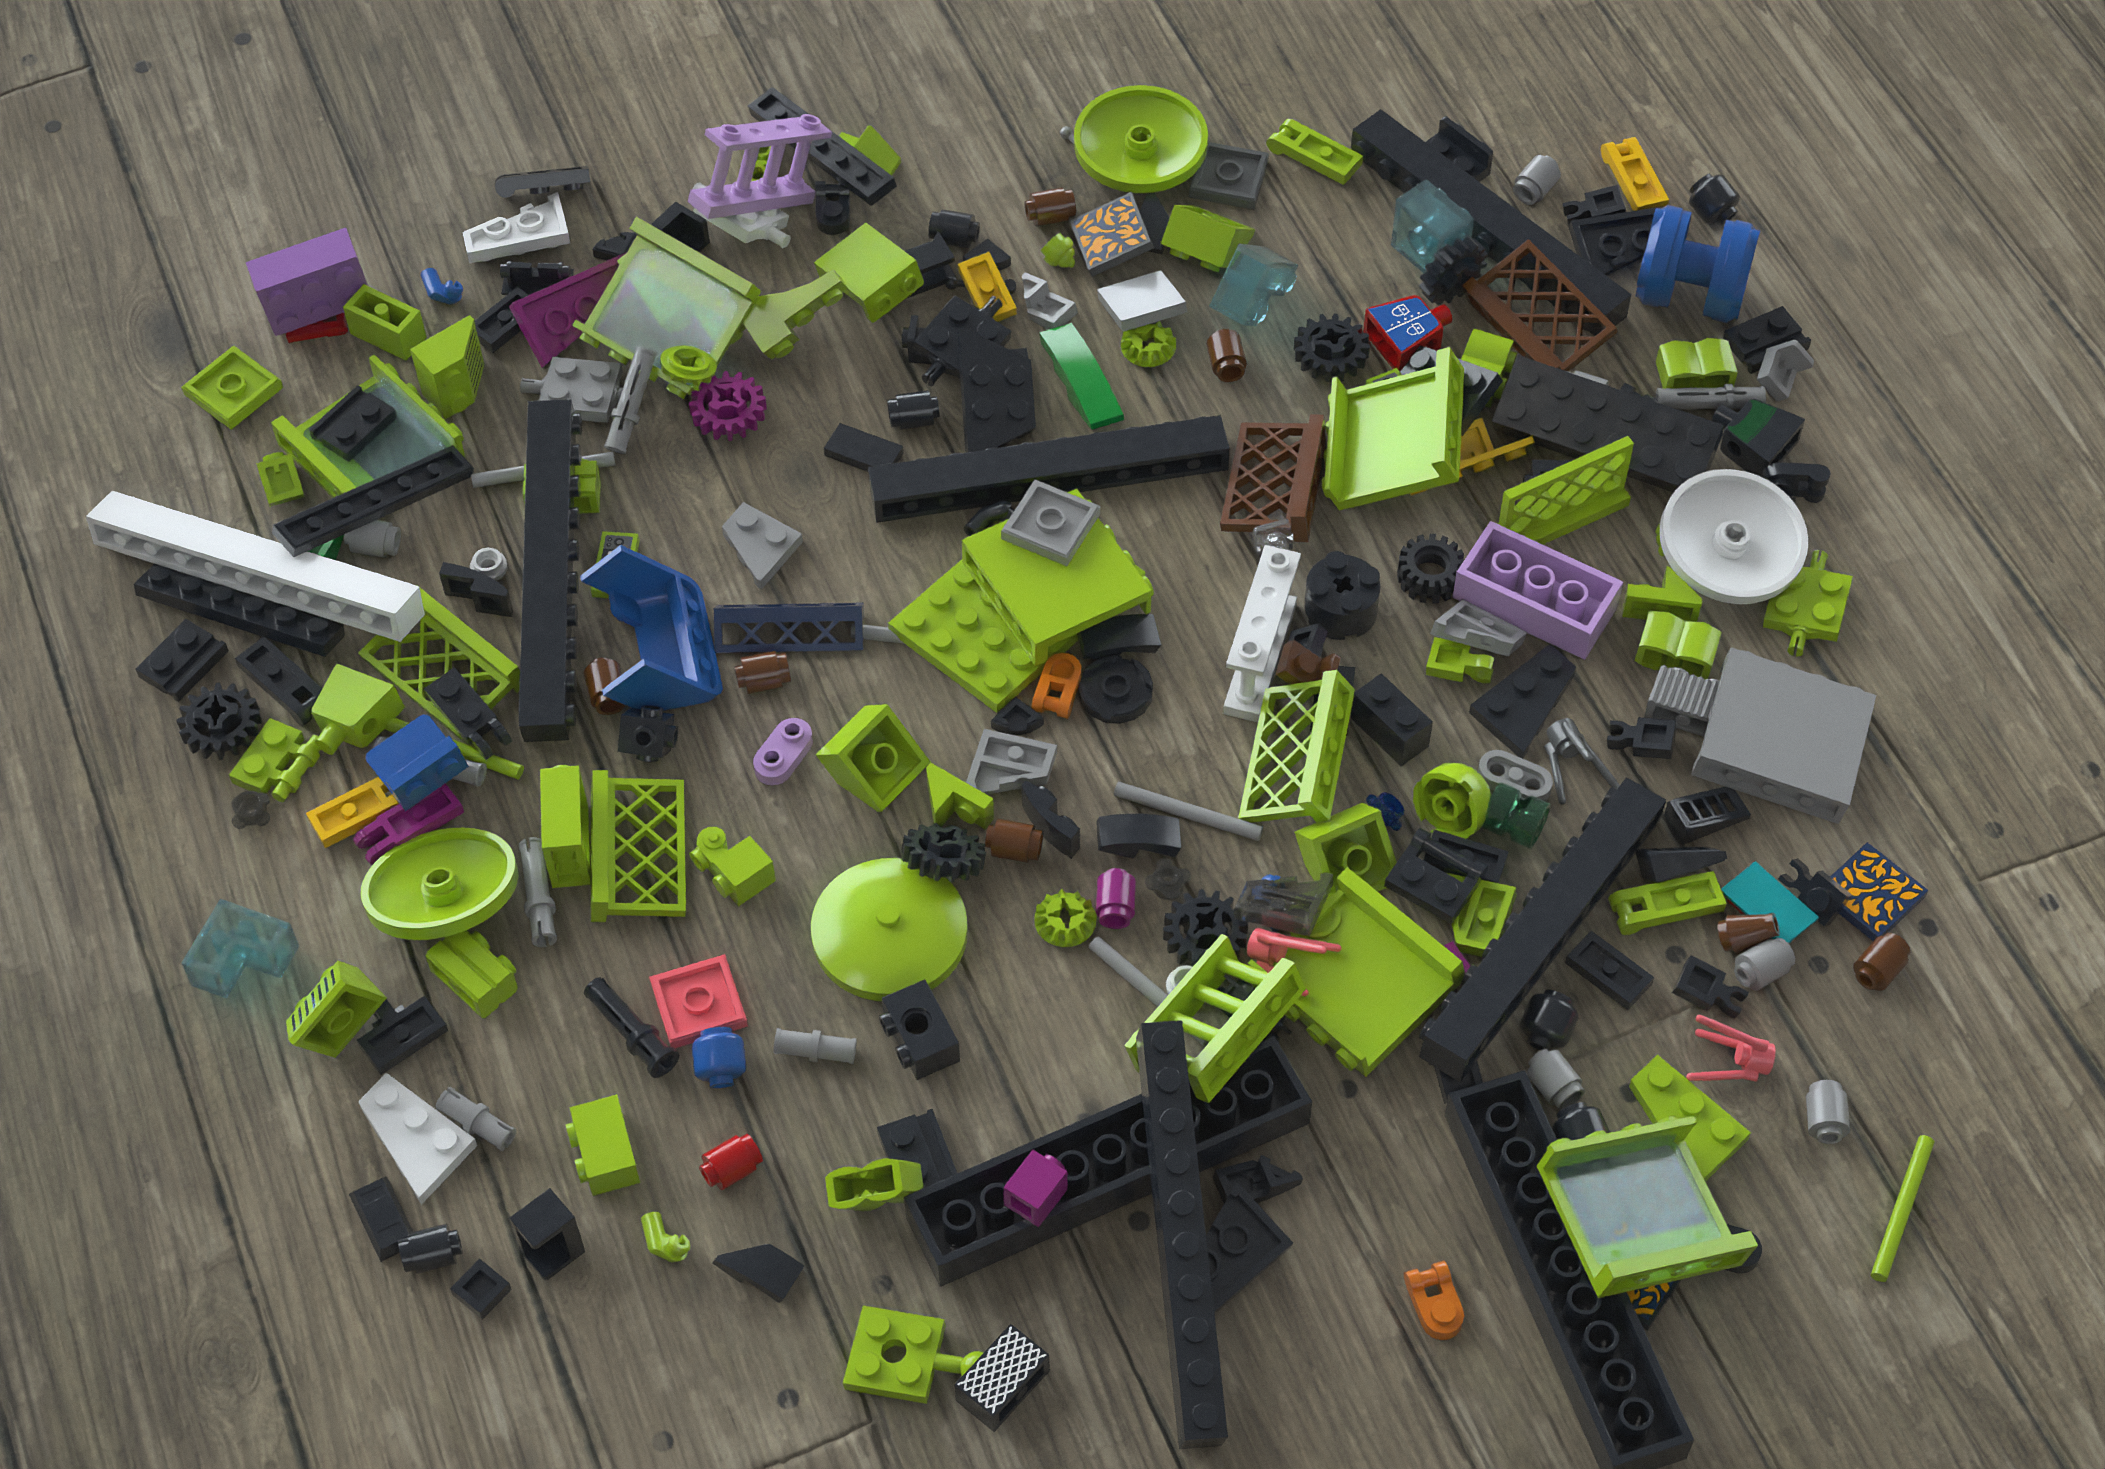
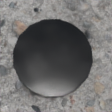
[1079,655,1153,724]

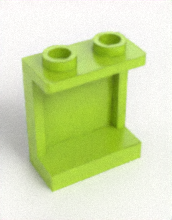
[814,223,924,323]

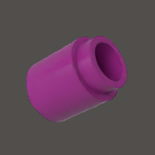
[1096,868,1136,929]

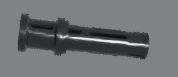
[584,977,680,1078]

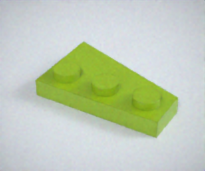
[1629,1054,1751,1182]

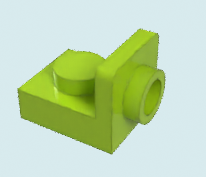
[256,452,305,507]

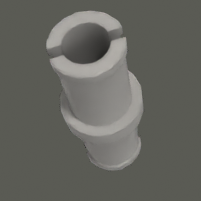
[774,1028,857,1064]
[436,1087,517,1151]

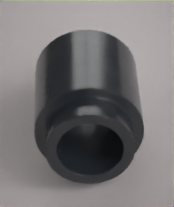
[928,209,980,248]
[887,390,940,430]
[398,1223,463,1274]

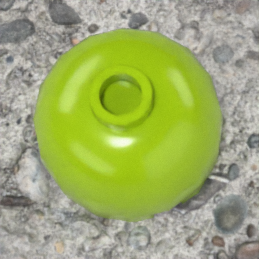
[1413,763,1492,839]

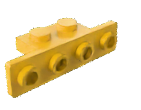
[1410,418,1535,496]

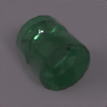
[1481,782,1551,850]

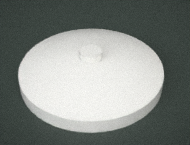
[1660,469,1808,604]

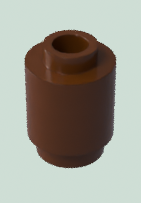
[1024,187,1076,227]
[1206,329,1247,382]
[734,651,791,694]
[583,657,626,715]
[985,818,1044,863]
[1853,933,1911,991]

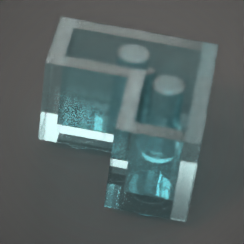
[1209,244,1298,326]
[181,899,300,998]

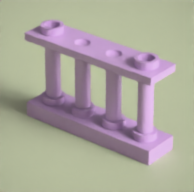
[688,114,832,219]

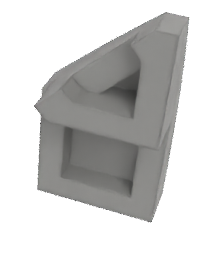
[1022,272,1078,330]

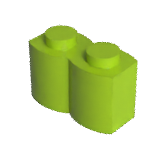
[1461,329,1518,408]
[1656,338,1738,389]
[1634,611,1722,680]
[825,1158,924,1211]

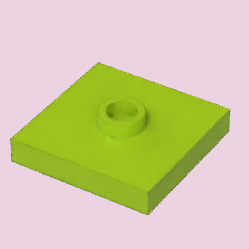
[181,345,283,430]

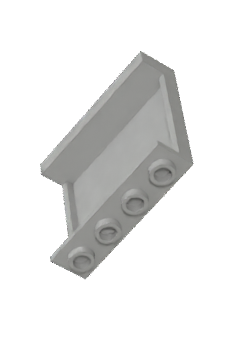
[1691,647,1876,824]

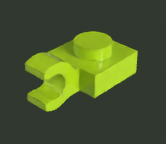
[1426,637,1494,683]

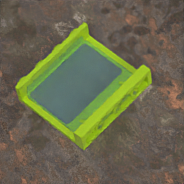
[572,217,761,399]
[271,355,465,498]
[1537,1116,1758,1298]

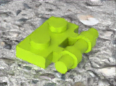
[229,718,320,802]

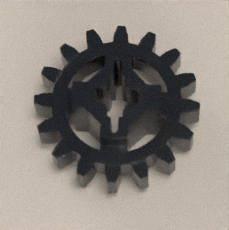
[1419,236,1488,306]
[1293,313,1370,382]
[176,682,262,760]
[901,823,986,882]
[1163,889,1248,967]

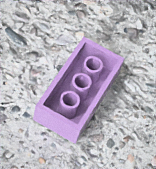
[1453,521,1623,660]

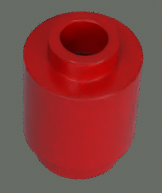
[699,1133,763,1190]

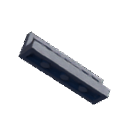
[714,602,864,653]

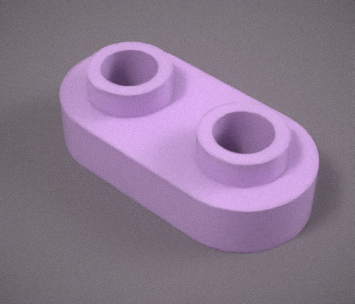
[753,718,813,785]

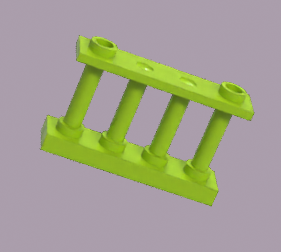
[1124,934,1306,1103]

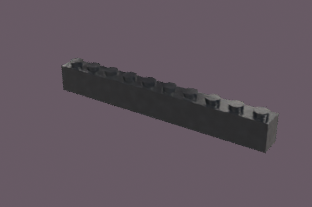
[1351,109,1632,336]
[519,399,582,742]
[868,415,1230,523]
[1419,777,1666,1082]
[1136,1020,1228,1449]

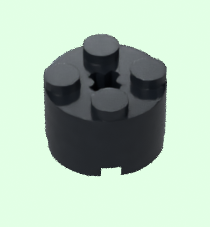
[1304,551,1381,640]

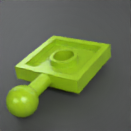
[843,1306,984,1404]

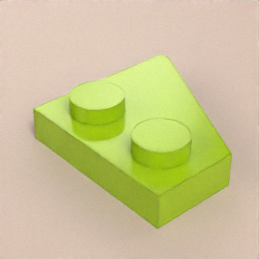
[1447,873,1517,957]

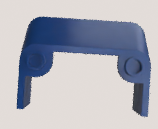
[580,545,723,711]

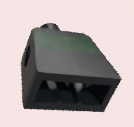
[1711,399,1805,477]

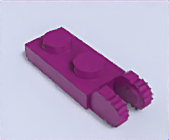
[353,783,464,865]

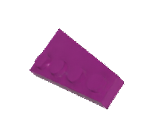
[509,252,636,368]

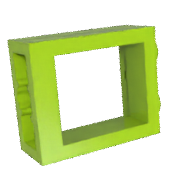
[540,765,591,888]

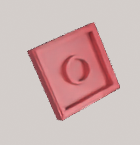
[649,954,748,1048]

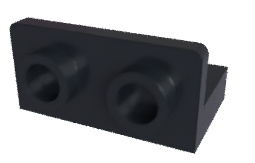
[1426,116,1493,182]

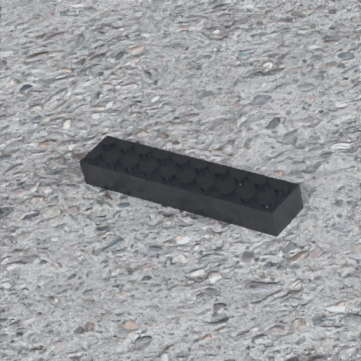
[904,1036,1312,1287]
[1444,1070,1694,1469]

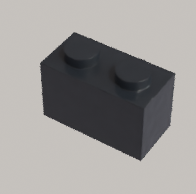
[1350,673,1433,766]

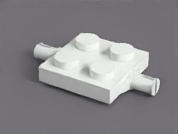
[693,182,791,248]

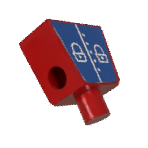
[1363,295,1453,375]

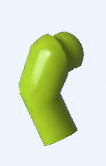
[641,1212,690,1263]

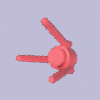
[1247,928,1341,997]
[1686,1015,1776,1082]

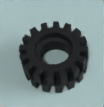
[1397,534,1465,604]

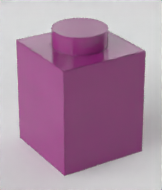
[1004,1150,1068,1227]

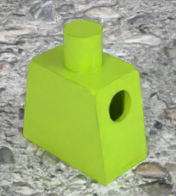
[311,664,405,755]

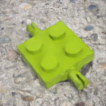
[1763,550,1853,657]

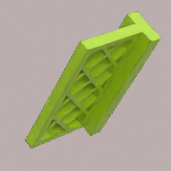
[1497,436,1634,545]
[358,585,520,740]
[1238,670,1355,823]
[591,770,686,922]

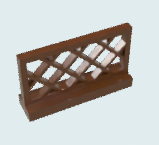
[1462,239,1618,372]
[1220,414,1328,542]

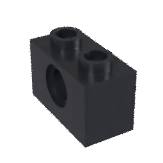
[879,979,960,1080]

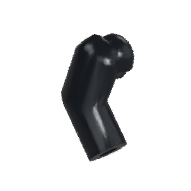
[964,500,1015,536]

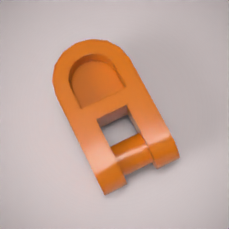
[1031,653,1082,719]
[1404,1260,1464,1340]

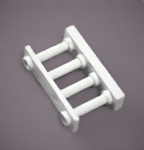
[1223,545,1301,722]

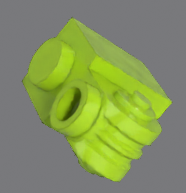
[689,827,776,906]

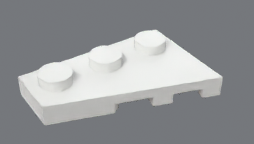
[463,192,570,263]
[358,1073,477,1205]

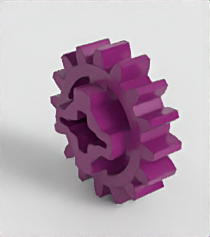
[689,371,767,441]

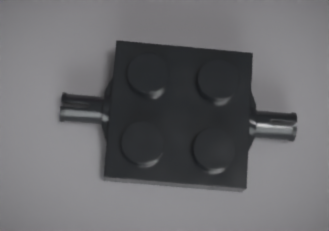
[913,295,1012,386]

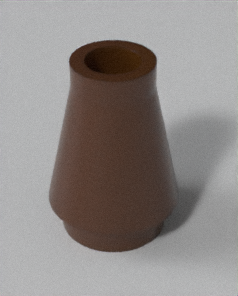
[1717,913,1780,954]

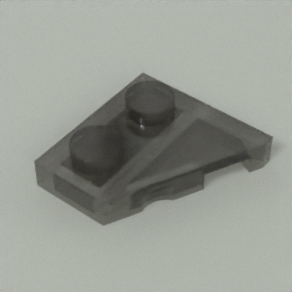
[1234,873,1333,937]

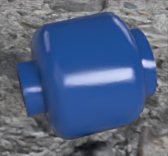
[692,1027,746,1089]

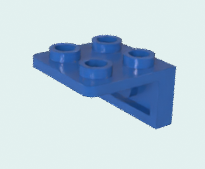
[366,714,469,811]

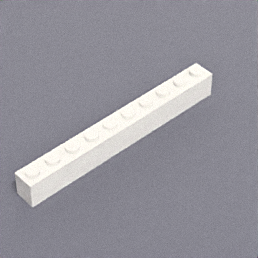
[86,491,425,642]

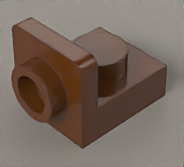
[1275,640,1341,696]

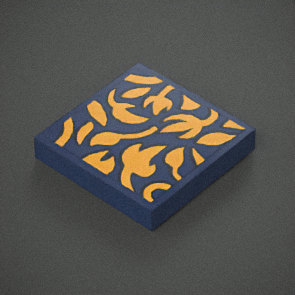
[1830,842,1928,941]

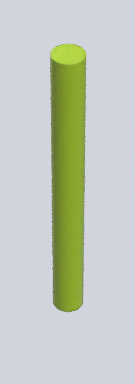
[385,718,524,780]
[1870,1135,1935,1282]

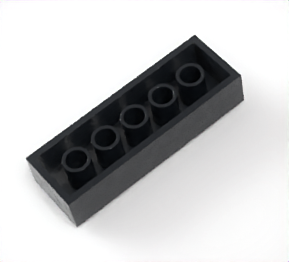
[1492,355,1723,493]

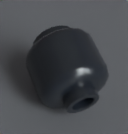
[1689,173,1740,225]
[1519,989,1579,1051]
[1552,1102,1611,1166]

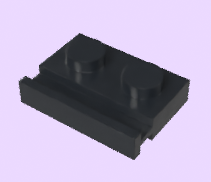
[1723,306,1811,374]
[309,385,398,462]
[135,619,229,702]
[877,1109,957,1188]

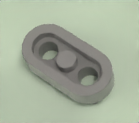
[1478,750,1553,805]

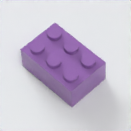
[246,228,368,336]

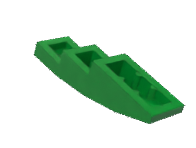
[1039,323,1124,430]

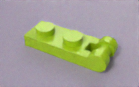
[1266,119,1363,185]
[1608,871,1727,935]

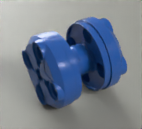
[1635,205,1760,323]

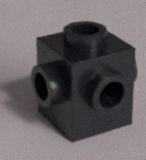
[617,705,678,762]

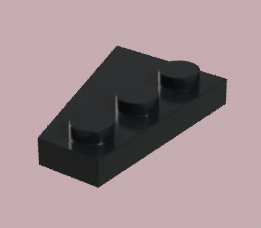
[1469,644,1576,759]

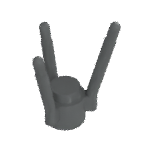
[1544,718,1620,804]

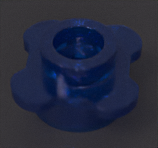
[1366,792,1404,831]

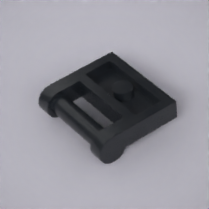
[1384,828,1488,925]

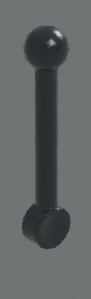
[945,276,1016,294]

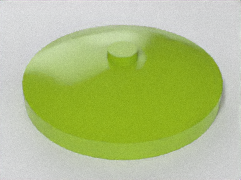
[1074,85,1208,193]
[361,827,519,940]
[811,858,968,1001]

